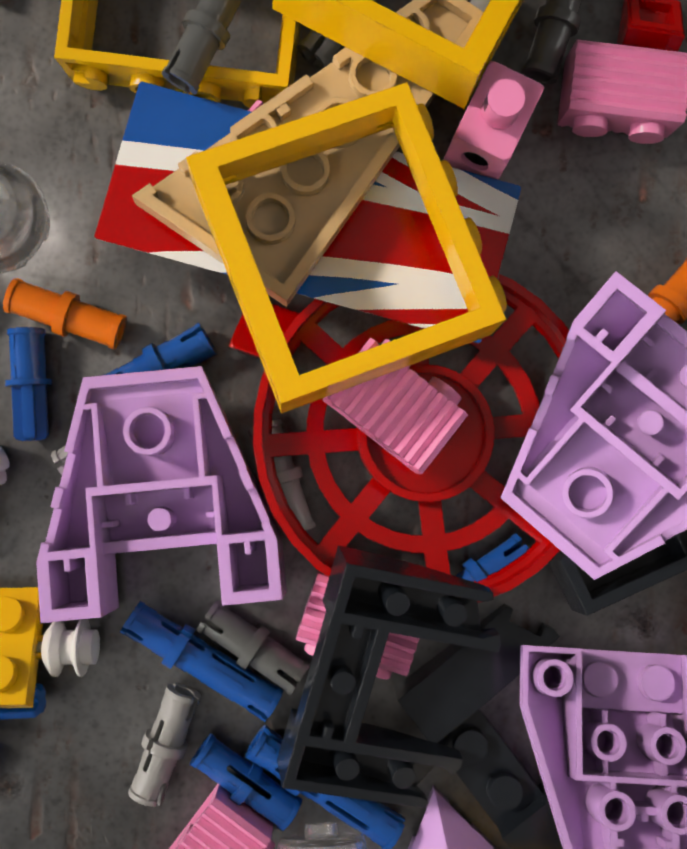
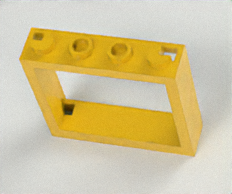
[54,0,301,108]
[272,0,524,109]
[186,82,507,414]

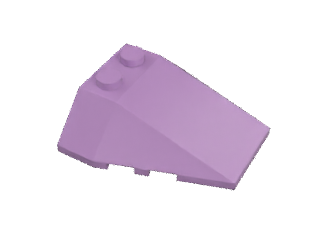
[501,271,687,580]

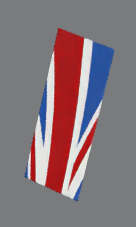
[94,81,521,343]

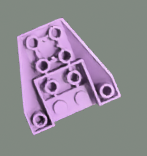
[520,645,687,849]

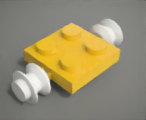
[0,587,100,708]

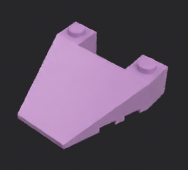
[36,366,287,623]

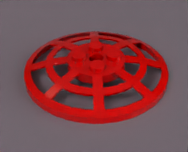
[253,274,569,603]

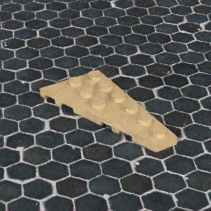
[132,0,484,307]

